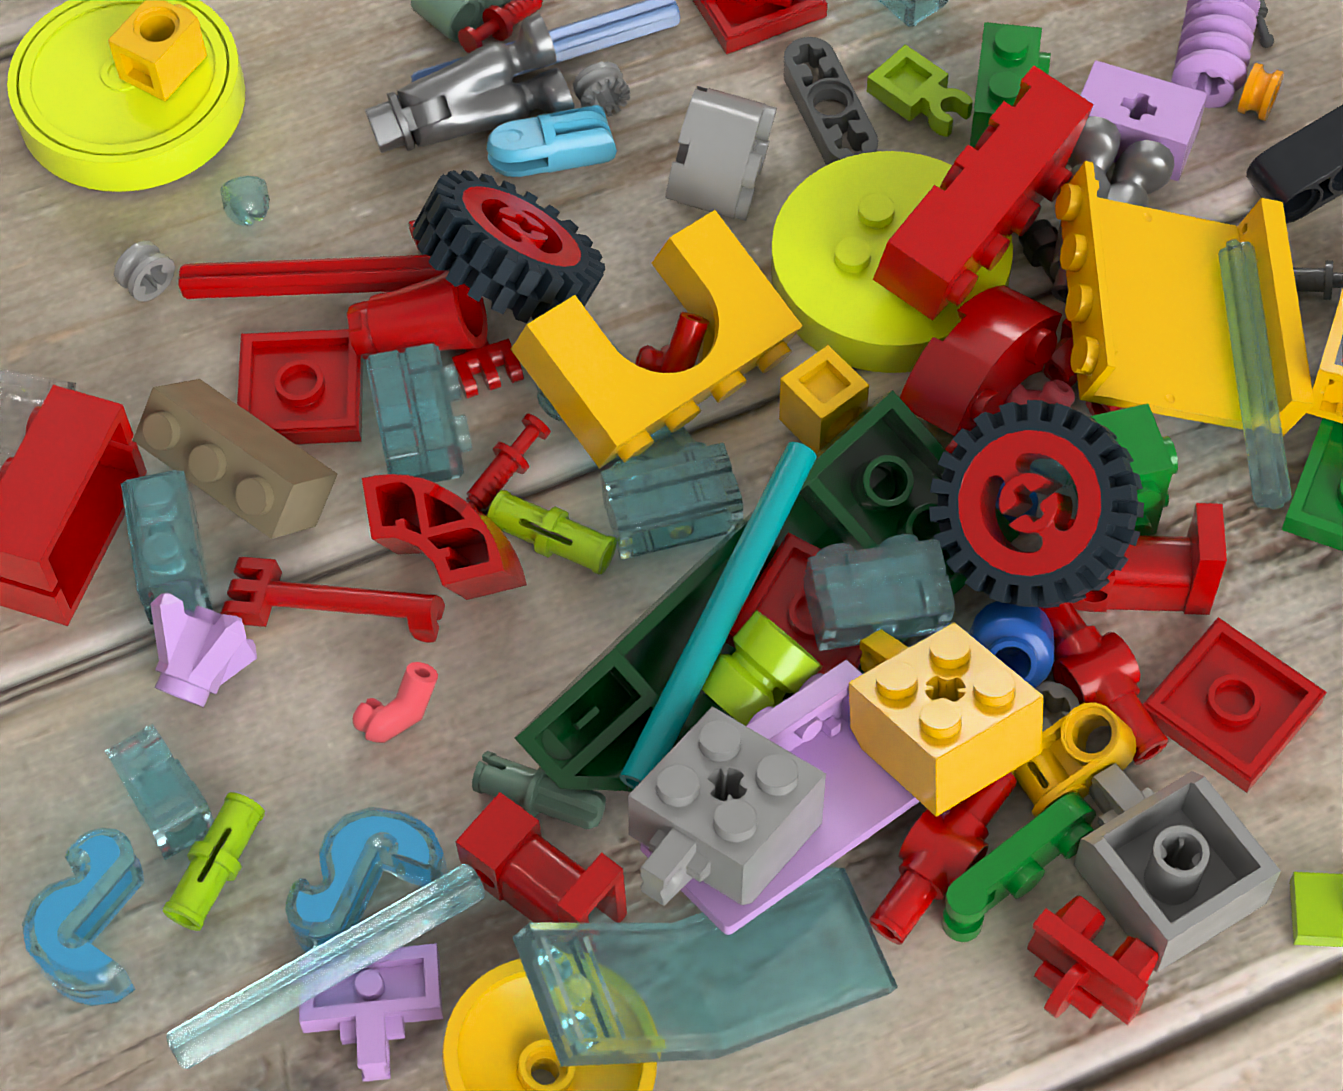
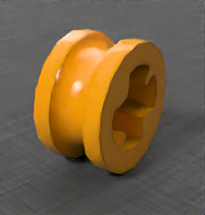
[1237,63,1284,121]

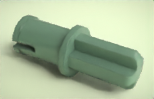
[472,751,606,829]

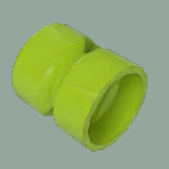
[702,610,822,726]

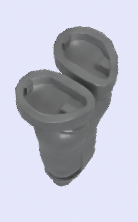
[365,13,575,153]
[1050,116,1175,303]

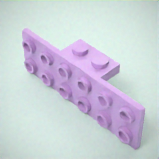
[640,660,920,935]

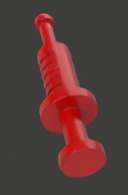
[458,0,543,53]
[466,413,551,510]

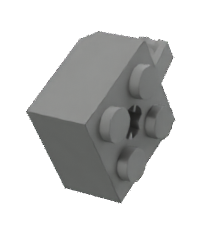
[628,706,826,905]
[1074,763,1281,973]

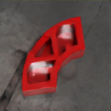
[900,285,1062,436]
[362,474,527,600]

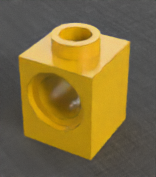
[108,0,207,102]
[779,345,869,454]

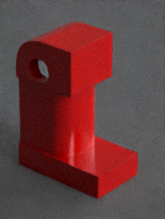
[1067,503,1227,615]
[455,792,627,963]

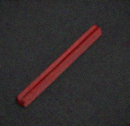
[178,255,447,299]

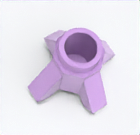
[150,593,257,707]

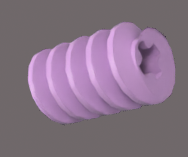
[1171,0,1260,108]

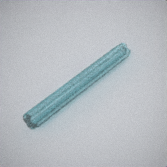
[1218,239,1292,510]
[166,864,485,1069]

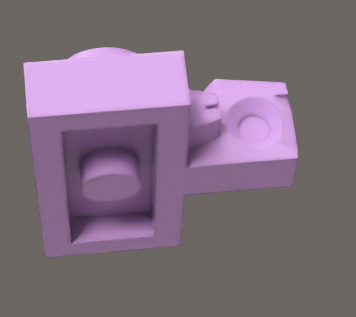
[298,943,443,1082]

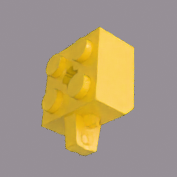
[848,622,1043,817]

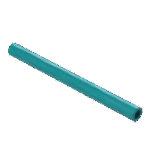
[620,442,817,789]

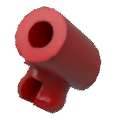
[635,312,709,373]

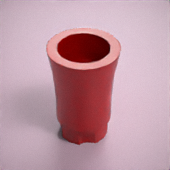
[347,270,488,362]

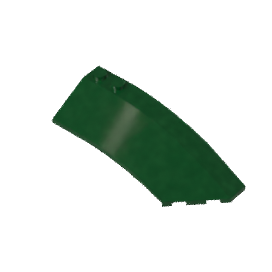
[514,390,1020,792]

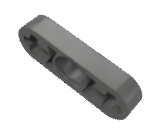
[784,37,878,166]

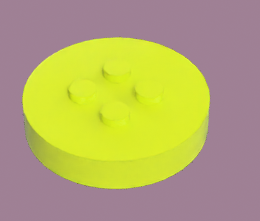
[7,0,245,192]
[771,151,1013,373]

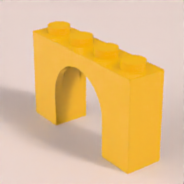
[511,210,803,469]

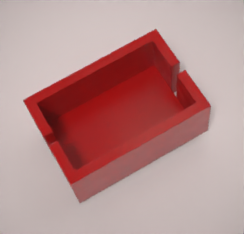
[0,385,147,626]

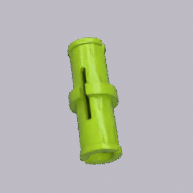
[487,490,617,575]
[163,792,265,931]

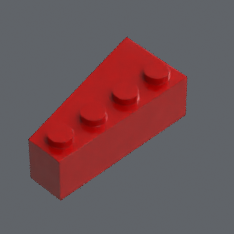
[873,65,1094,321]

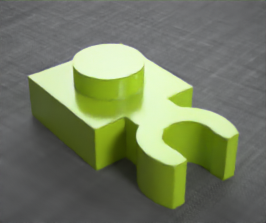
[866,44,973,137]

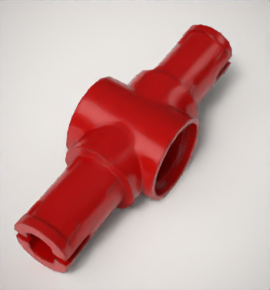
[1039,602,1169,765]
[869,772,1017,945]

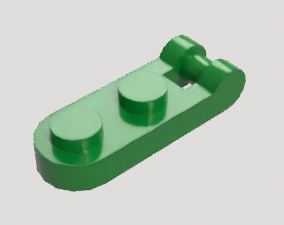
[942,792,1096,942]

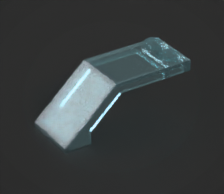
[512,867,898,1067]

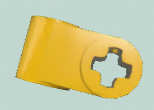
[1011,703,1136,818]

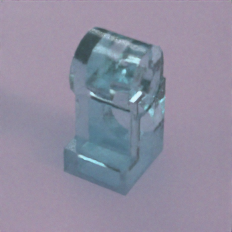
[105,724,214,860]

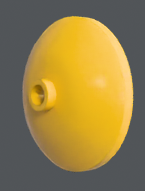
[442,956,657,1091]

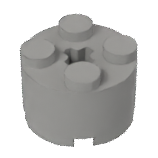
[666,86,777,221]

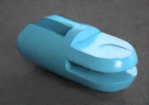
[487,105,617,177]

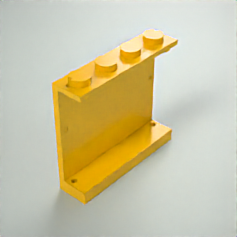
[1055,161,1315,437]

